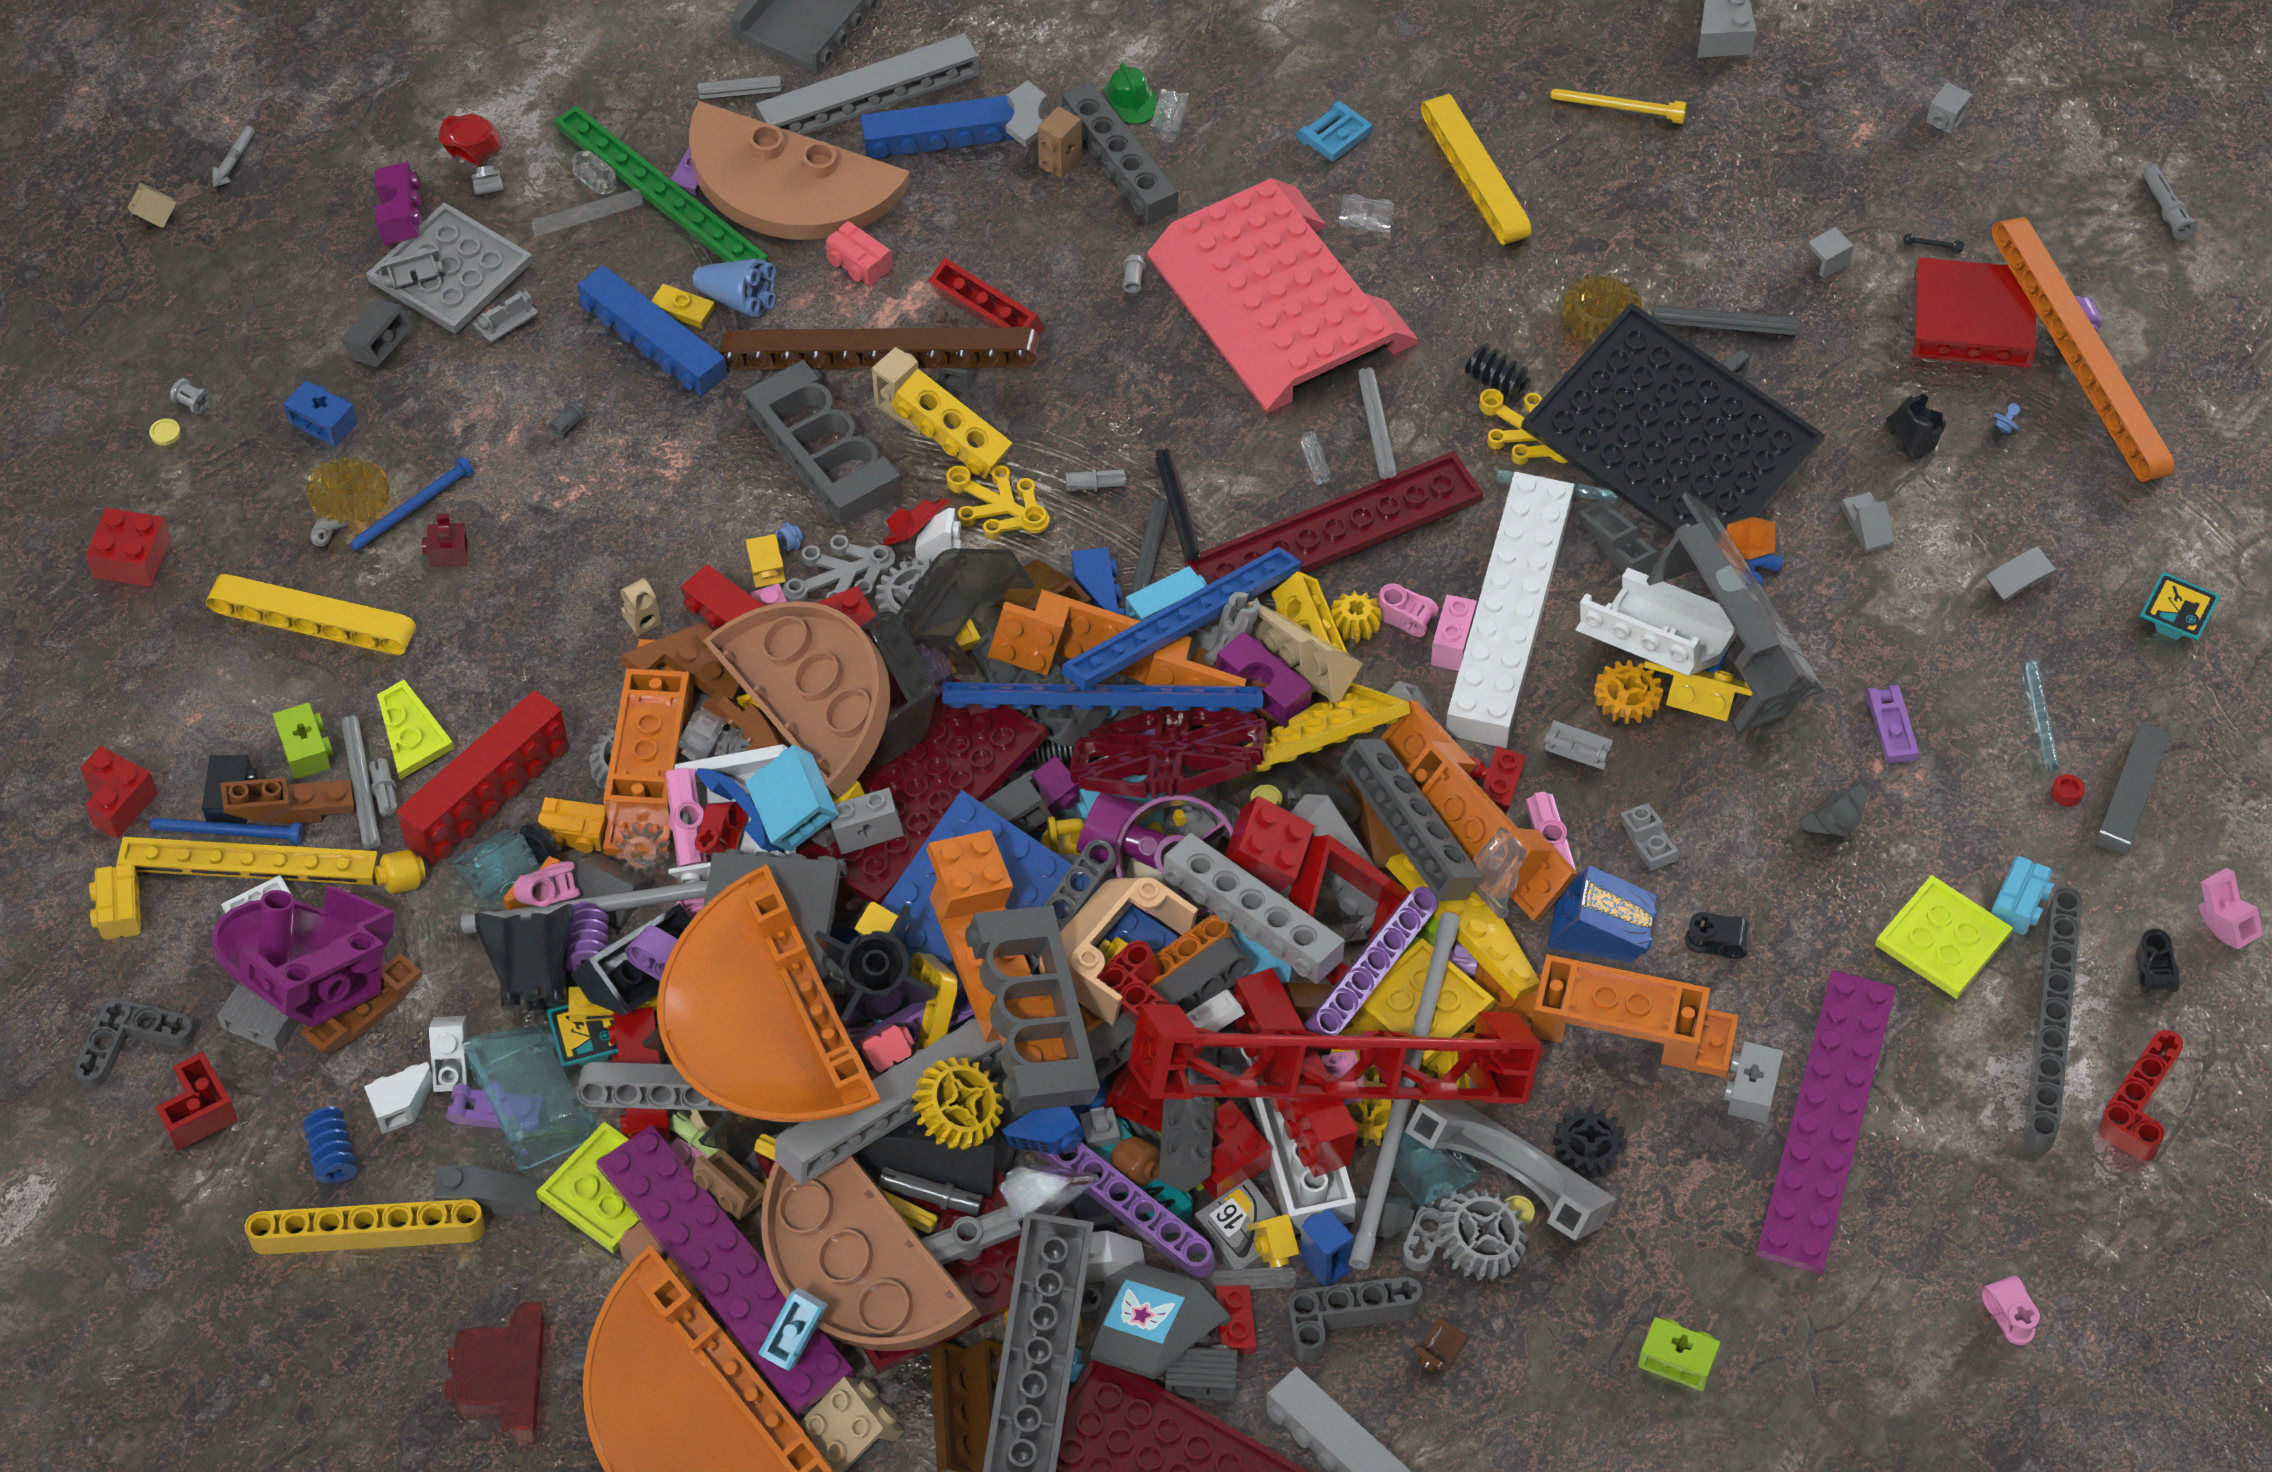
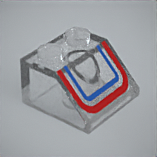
[998,1164,1100,1222]

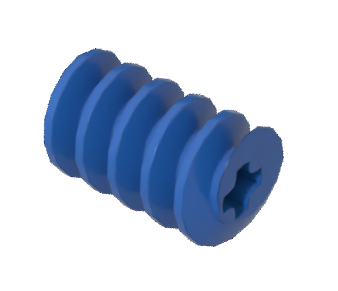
[303,1106,357,1184]

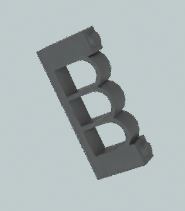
[743,359,903,527]
[965,905,1100,1113]

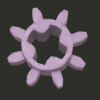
[1448,942,1478,978]

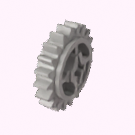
[875,559,961,636]

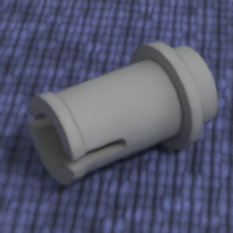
[1122,254,1146,293]

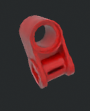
[695,801,747,856]

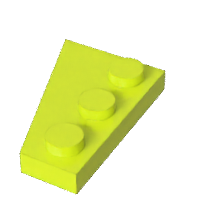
[377,680,454,780]

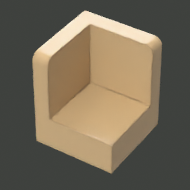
[127,182,176,227]

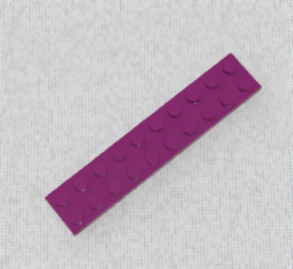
[1756,970,1896,1275]
[596,1125,854,1415]

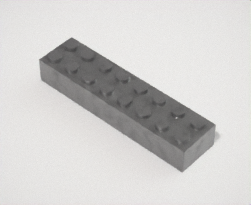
[983,1211,1094,1472]

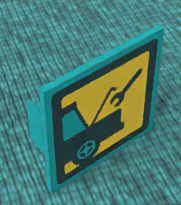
[2139,571,2221,641]
[546,1004,618,1068]

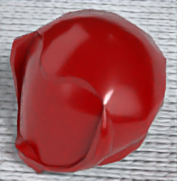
[439,113,502,168]

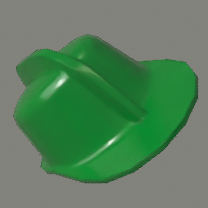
[1105,63,1158,124]

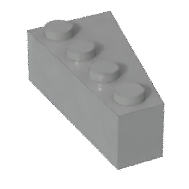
[1697,0,1757,58]

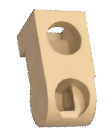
[621,578,662,636]

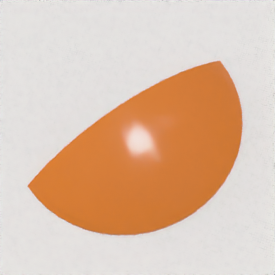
[657,864,881,1122]
[583,1244,836,1472]

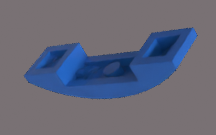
[695,768,784,853]

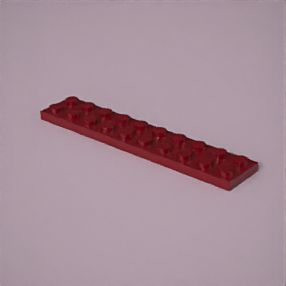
[1185,451,1483,586]

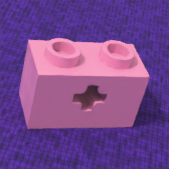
[1431,594,1477,671]

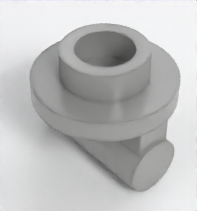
[471,166,504,196]

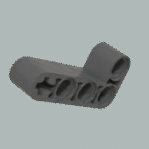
[1288,1277,1422,1364]

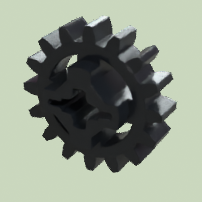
[1553,1106,1627,1178]

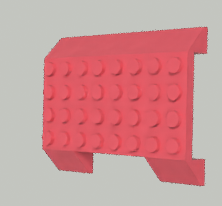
[1147,178,1419,413]

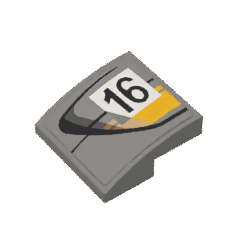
[1194,1178,1277,1276]

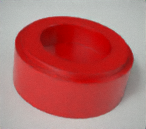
[2051,774,2085,807]

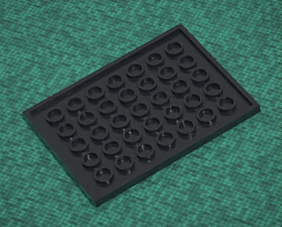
[1521,302,1825,536]

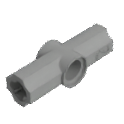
[921,1205,1021,1265]

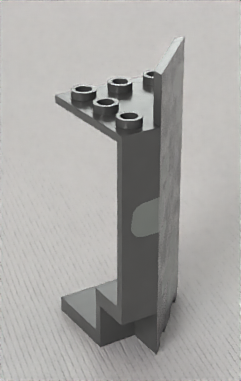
[1646,492,1826,733]

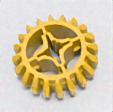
[911,1057,1004,1150]

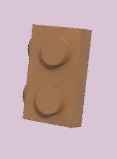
[692,1148,766,1220]

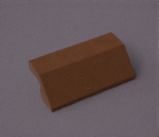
[930,1339,1003,1472]

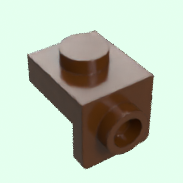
[1413,1317,1470,1373]

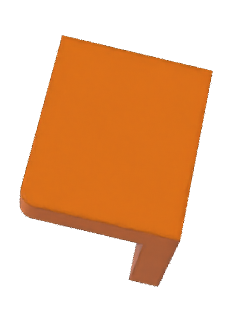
[1727,517,1775,559]

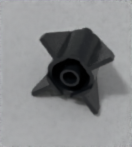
[475,904,574,1016]
[814,905,937,1026]

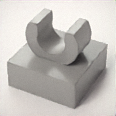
[1080,1106,1120,1149]

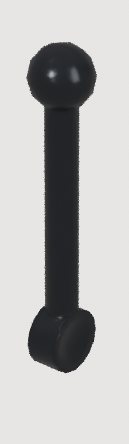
[1903,234,1965,253]

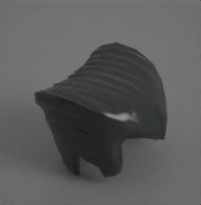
[1886,394,1946,458]

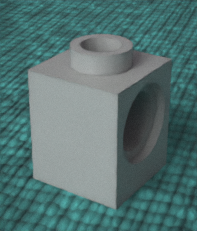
[1926,82,1972,134]

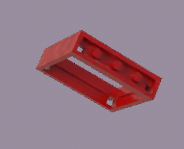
[1288,834,1411,986]

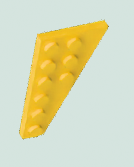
[1245,682,1410,772]
[1386,852,1540,1000]

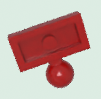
[1469,746,1526,813]
[1213,1285,1257,1354]

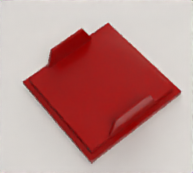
[881,498,950,546]

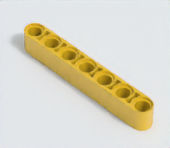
[1421,93,1532,246]
[206,574,416,655]
[244,1199,486,1255]

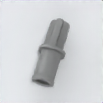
[1065,468,1126,492]
[368,758,398,817]

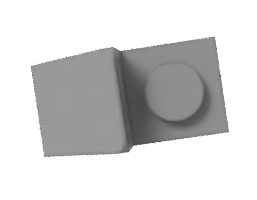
[1841,492,1894,553]

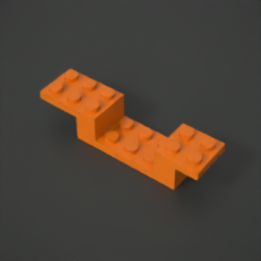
[987,589,1246,727]
[603,639,696,859]
[1380,700,1579,921]
[926,830,1067,1063]
[1473,954,1739,1078]

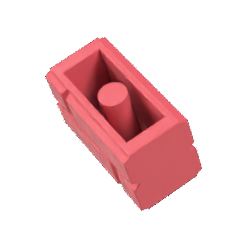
[826,221,893,287]
[859,1023,915,1073]

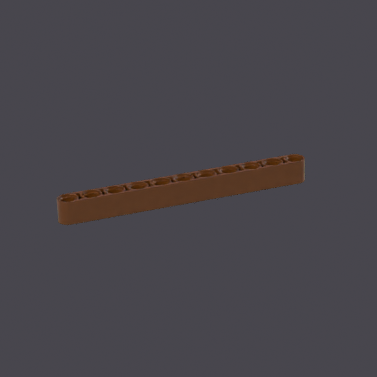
[719,327,1039,370]

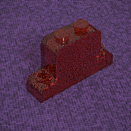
[445,1302,546,1445]

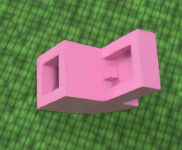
[2198,868,2263,949]

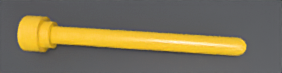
[1550,89,1687,125]

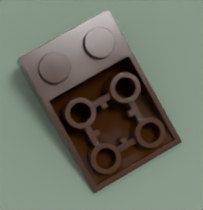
[987,559,1091,611]

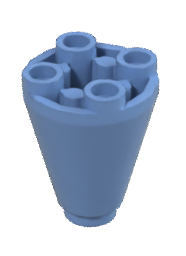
[693,259,776,317]

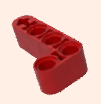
[1098,940,1203,1057]
[2098,1030,2183,1161]

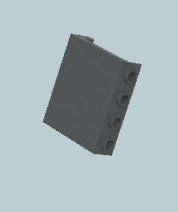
[731,0,878,74]
[703,849,847,985]

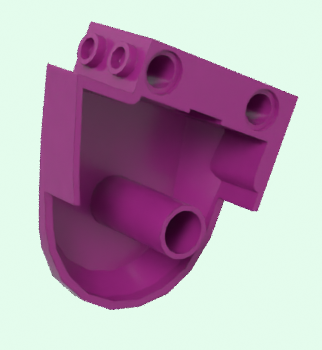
[212,886,394,1028]

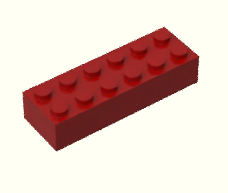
[396,689,569,866]
[1230,967,1358,1178]

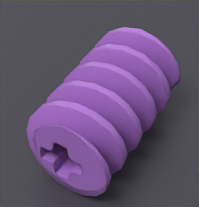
[565,901,609,973]

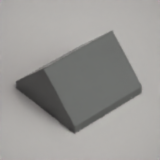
[565,853,655,931]

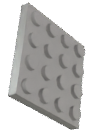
[366,202,533,334]

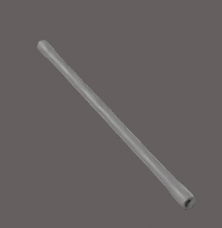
[461,858,847,934]
[1349,912,1460,1270]

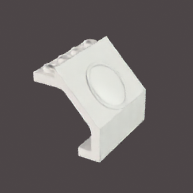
[1575,568,1737,676]

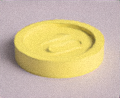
[150,418,181,446]
[1250,785,1282,805]
[1503,1195,1535,1227]

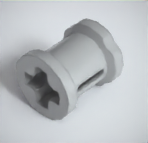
[170,378,211,415]

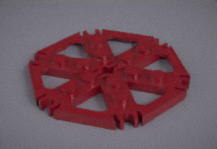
[1069,707,1268,799]

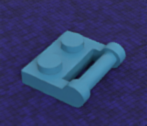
[1296,101,1373,162]

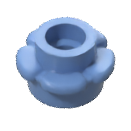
[776,522,803,552]

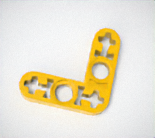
[910,952,957,1052]

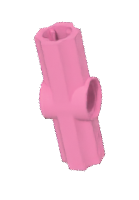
[665,768,707,867]
[1525,791,1576,870]

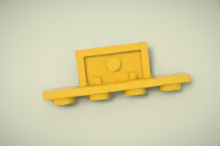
[1644,659,1753,722]

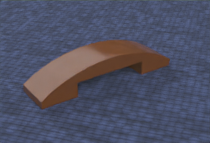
[300,953,423,1054]

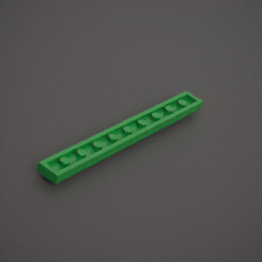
[554,105,769,263]

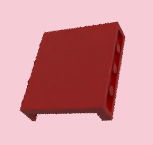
[1912,257,2036,368]

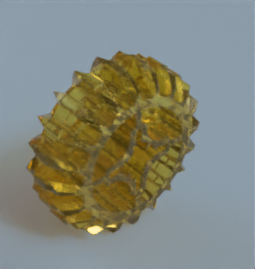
[1562,272,1642,343]
[306,456,390,524]

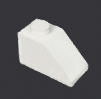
[1085,1231,1145,1284]

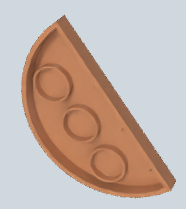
[689,101,910,240]
[703,601,890,798]
[761,1122,982,1351]

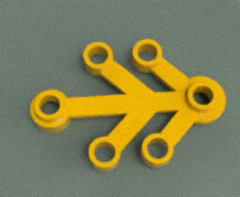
[1479,389,1569,465]
[946,465,1050,540]

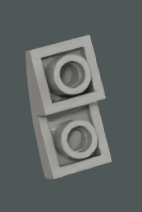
[1986,546,2056,603]
[1620,803,1679,871]

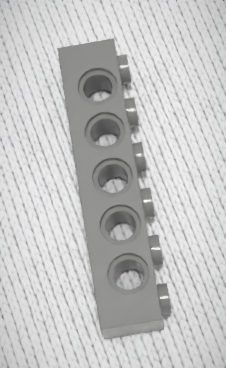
[1163,833,1345,984]

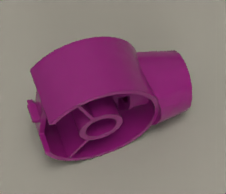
[1076,793,1234,922]

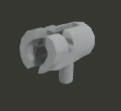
[1204,592,1261,665]

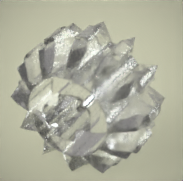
[615,822,671,877]

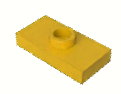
[651,284,716,329]

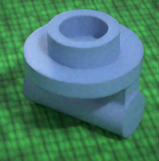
[1992,403,2020,434]

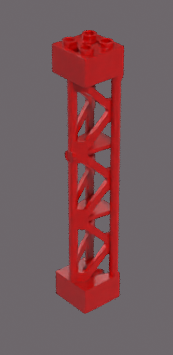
[1128,1004,1542,1104]

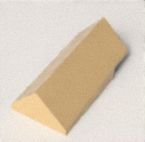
[1248,601,1363,703]

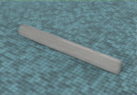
[1358,367,1396,479]
[341,715,381,850]

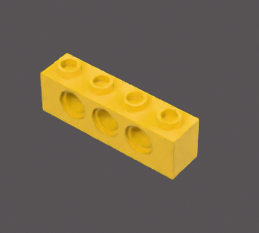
[890,369,1012,479]
[1272,571,1357,694]

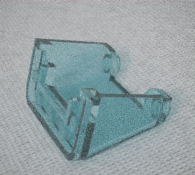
[461,1026,596,1172]

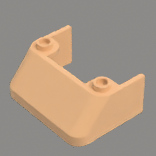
[1039,877,1198,1026]

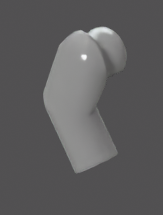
[310,512,349,546]

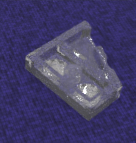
[1472,827,1527,919]

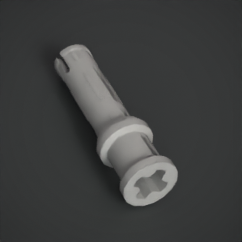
[2141,164,2198,240]

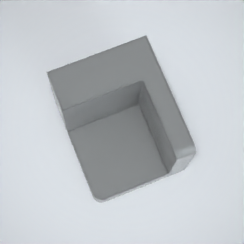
[1808,227,1854,279]

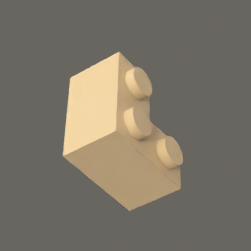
[871,347,931,436]

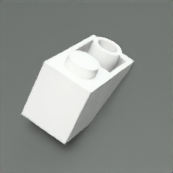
[915,508,962,570]
[429,1016,469,1092]
[364,1062,433,1134]

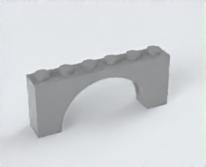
[1405,1100,1617,1241]

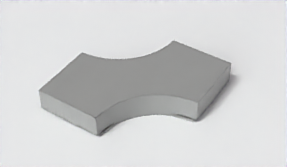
[1005,80,1047,147]

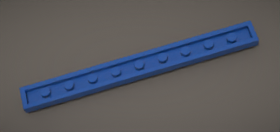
[1061,547,1301,690]
[942,682,1263,712]

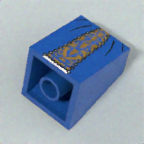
[1547,865,1657,962]

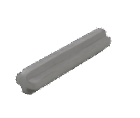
[698,75,782,99]

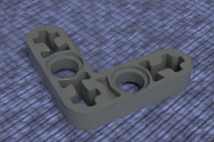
[74,999,195,1088]

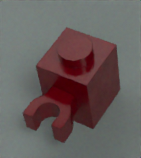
[422,513,469,567]

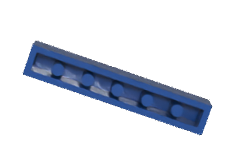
[861,95,1014,159]
[577,265,727,397]

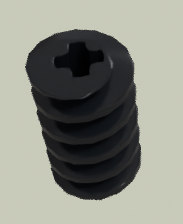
[1465,343,1531,403]

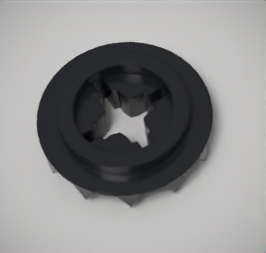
[519,821,562,866]

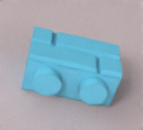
[1991,856,2055,935]
[758,1288,828,1371]

